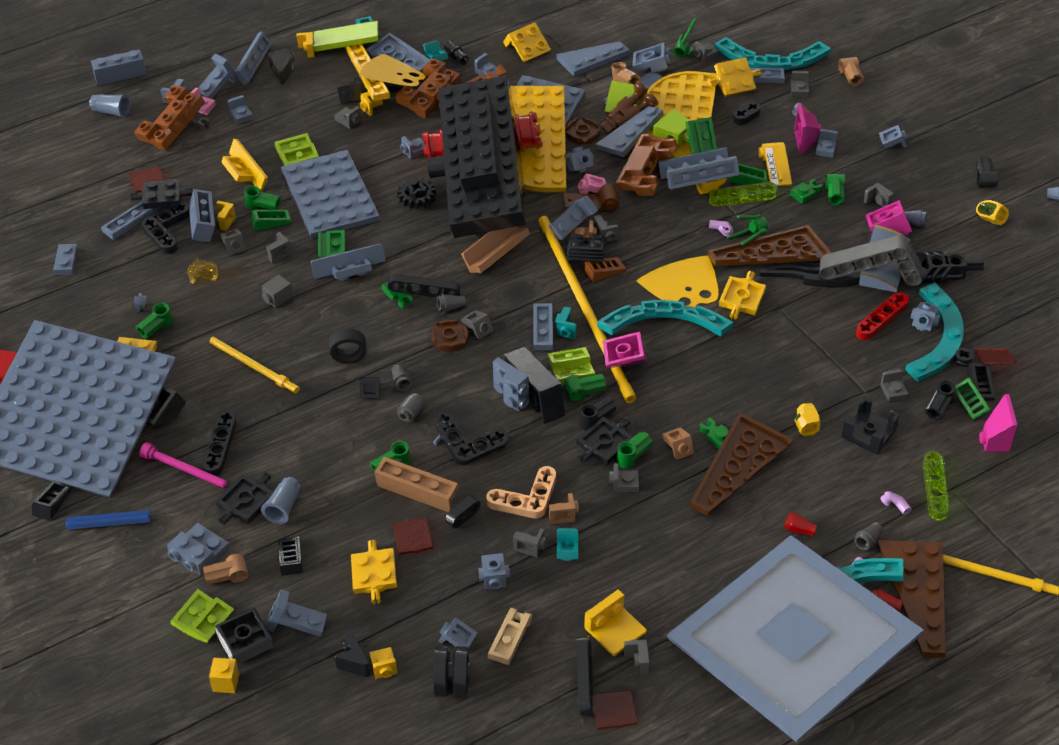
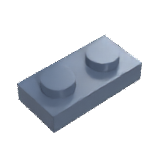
[53,244,78,275]

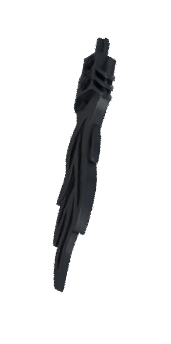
[759,251,984,287]

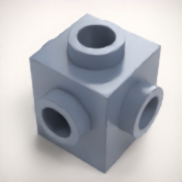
[564,146,594,173]
[911,302,940,331]
[478,553,510,589]

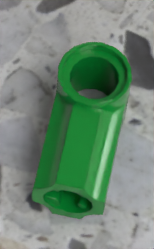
[825,173,845,206]
[244,186,281,210]
[135,303,173,339]
[564,374,606,401]
[617,432,653,469]
[370,441,411,472]

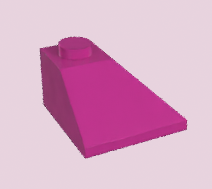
[794,104,821,154]
[866,200,912,236]
[602,332,647,368]
[979,394,1017,452]

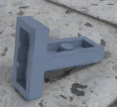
[199,53,239,99]
[549,196,598,240]
[266,589,327,637]

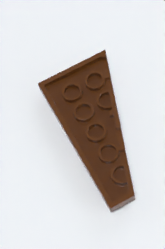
[708,225,832,266]
[689,412,794,516]
[877,540,946,658]

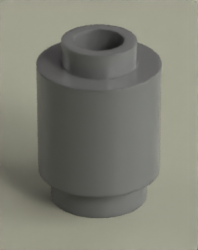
[397,393,424,422]

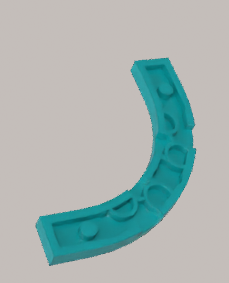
[714,37,831,70]
[905,282,964,382]
[598,300,733,336]
[836,558,903,583]

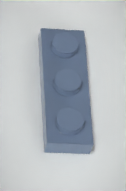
[533,303,553,350]

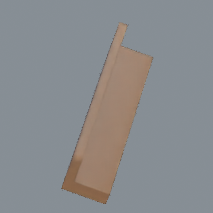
[461,227,530,273]
[374,457,459,512]

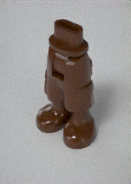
[600,81,659,135]

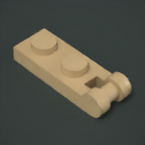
[488,608,532,665]

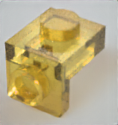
[187,258,218,283]

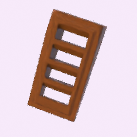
[585,257,626,282]

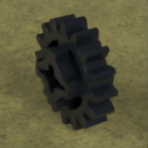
[397,177,436,209]

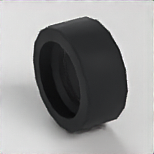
[329,328,367,364]

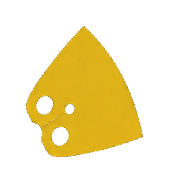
[359,54,426,86]
[636,256,719,308]

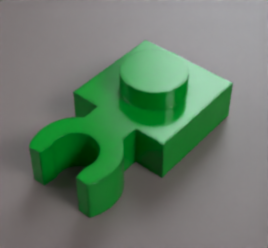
[790,179,823,204]
[381,281,413,309]
[700,418,729,449]

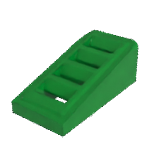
[729,163,767,185]
[251,210,291,231]
[955,377,991,421]

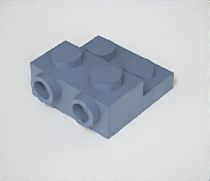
[632,43,672,73]
[493,357,529,412]
[167,523,230,575]

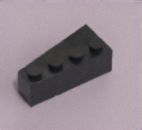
[504,347,565,424]

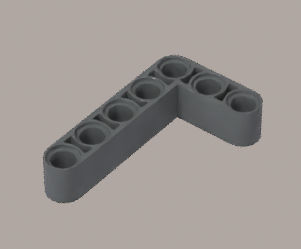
[819,235,922,286]

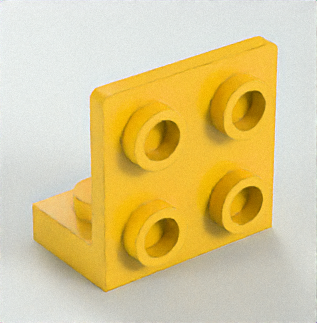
[503,22,551,62]
[584,590,646,656]

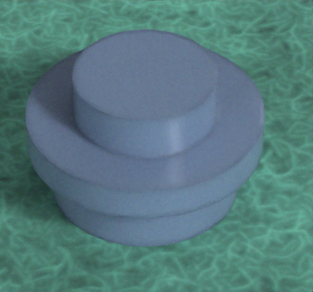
[133,293,146,312]

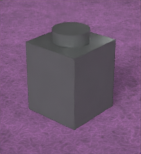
[261,274,293,308]

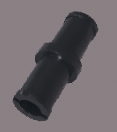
[444,40,469,65]

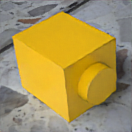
[209,658,239,693]

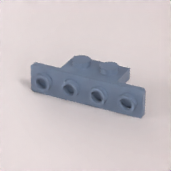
[311,243,386,280]

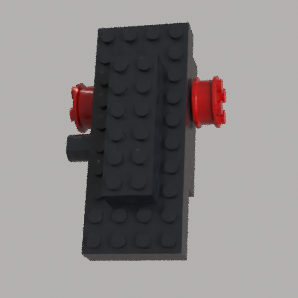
[422,75,543,238]

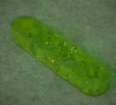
[709,182,777,206]
[923,451,949,520]

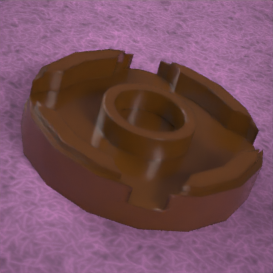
[566,118,600,144]
[431,319,469,351]

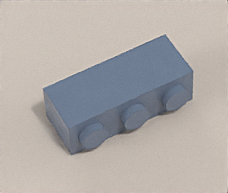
[91,49,147,86]
[189,189,215,242]

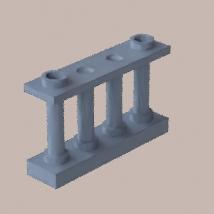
[658,147,739,189]

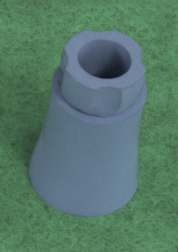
[89,94,131,118]
[261,477,301,524]

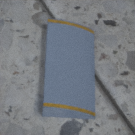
[859,225,910,292]

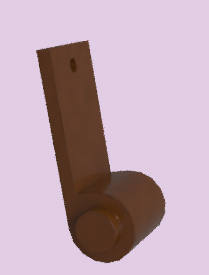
[563,184,619,211]

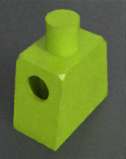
[653,109,690,147]

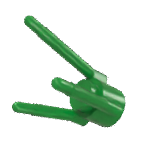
[673,18,703,58]
[727,214,768,246]

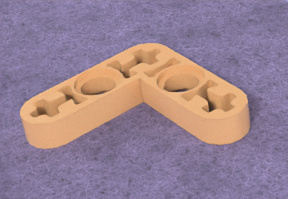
[486,466,556,519]

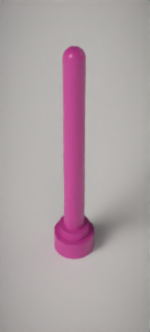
[139,442,228,488]

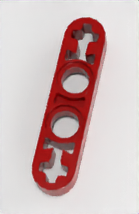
[856,292,909,340]

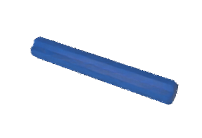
[66,510,151,530]

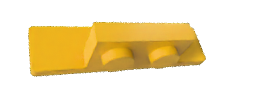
[221,139,268,191]

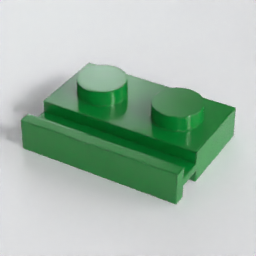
[685,117,717,154]
[318,230,346,259]

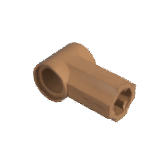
[838,57,864,87]
[611,62,640,85]
[203,554,248,585]

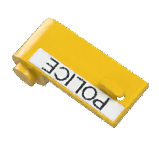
[758,142,792,187]

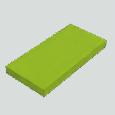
[313,21,379,52]

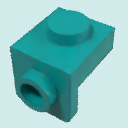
[423,40,448,62]
[556,307,576,339]
[557,528,578,561]

